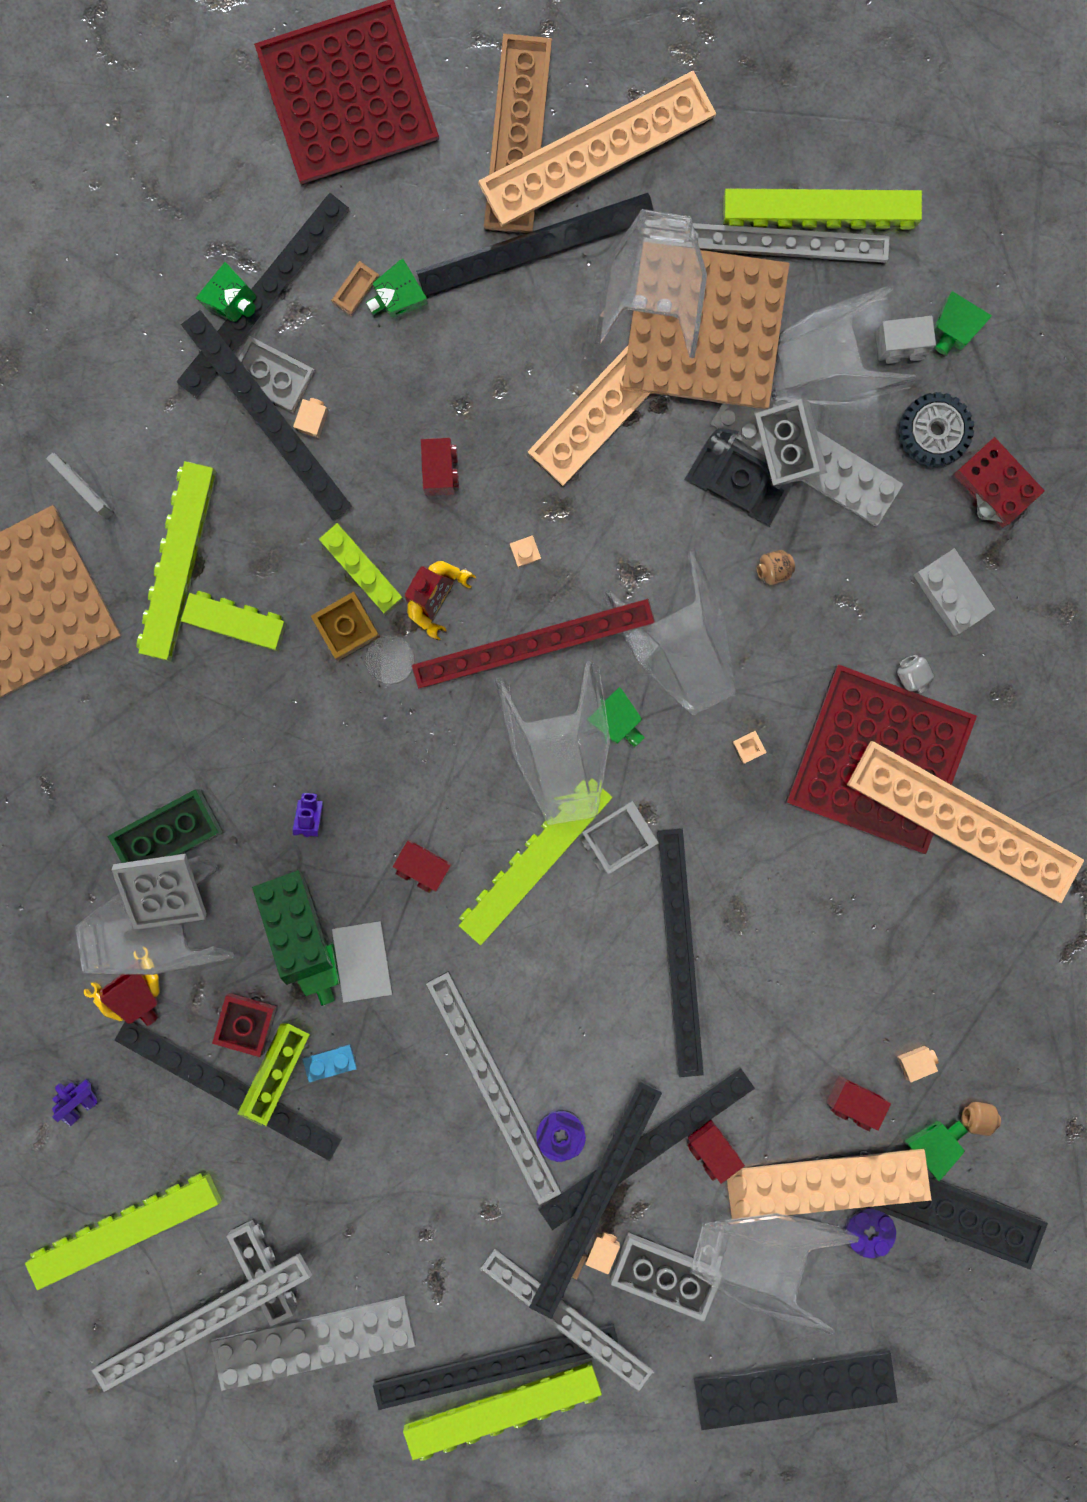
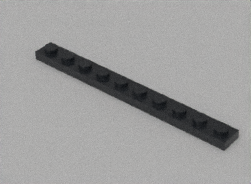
[176,193,349,399]
[416,193,655,296]
[181,310,352,521]
[658,828,704,1077]
[114,1022,342,1161]
[538,1067,755,1231]
[529,1081,662,1319]
[373,1324,619,1410]

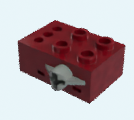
[953,437,1045,528]

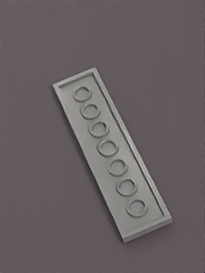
[711,402,903,527]
[211,1296,416,1391]

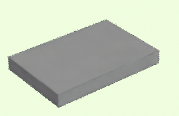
[238,336,315,414]
[46,453,113,519]
[332,921,393,1003]

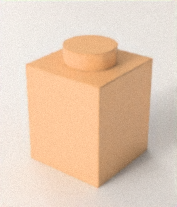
[293,398,328,439]
[897,1046,939,1083]
[585,1232,620,1274]

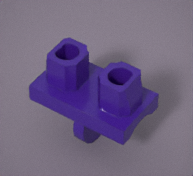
[293,793,323,837]
[52,1079,97,1126]

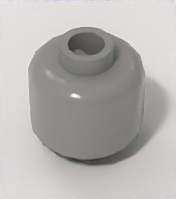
[897,655,934,693]

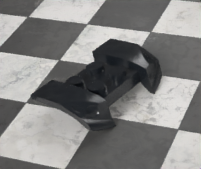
[685,428,793,526]

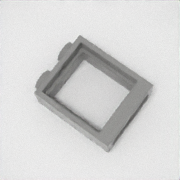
[580,801,658,874]

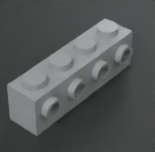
[226,1220,297,1327]

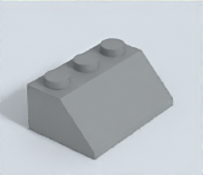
[755,399,827,486]
[913,548,995,636]

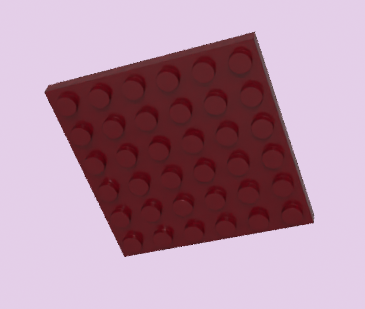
[254,0,439,184]
[786,664,977,854]

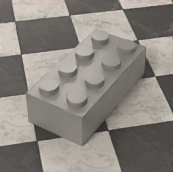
[610,1233,722,1322]

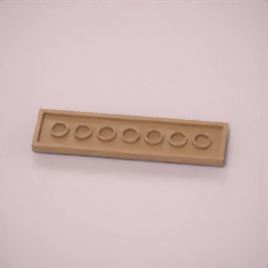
[484,34,552,233]

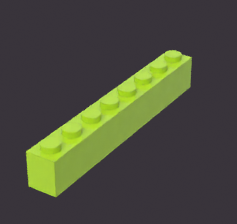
[723,189,922,230]
[136,461,217,661]
[459,778,613,946]
[25,1173,222,1290]
[403,1360,602,1461]

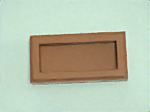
[331,261,380,316]

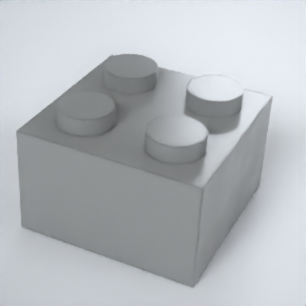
[875,316,936,364]

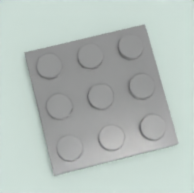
[112,854,207,930]

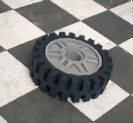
[899,392,974,467]

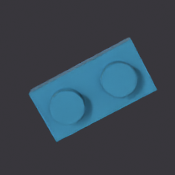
[302,1044,357,1083]

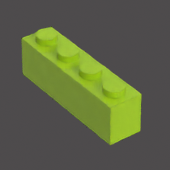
[319,523,404,616]
[181,591,287,651]
[238,1023,310,1126]

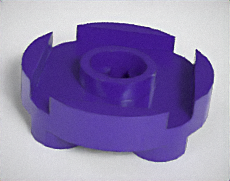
[536,1111,586,1162]
[845,1207,896,1258]

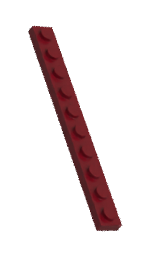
[412,598,655,689]

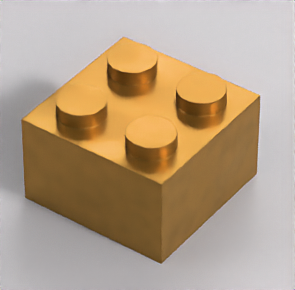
[311,591,380,661]

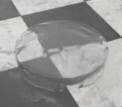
[365,635,415,684]

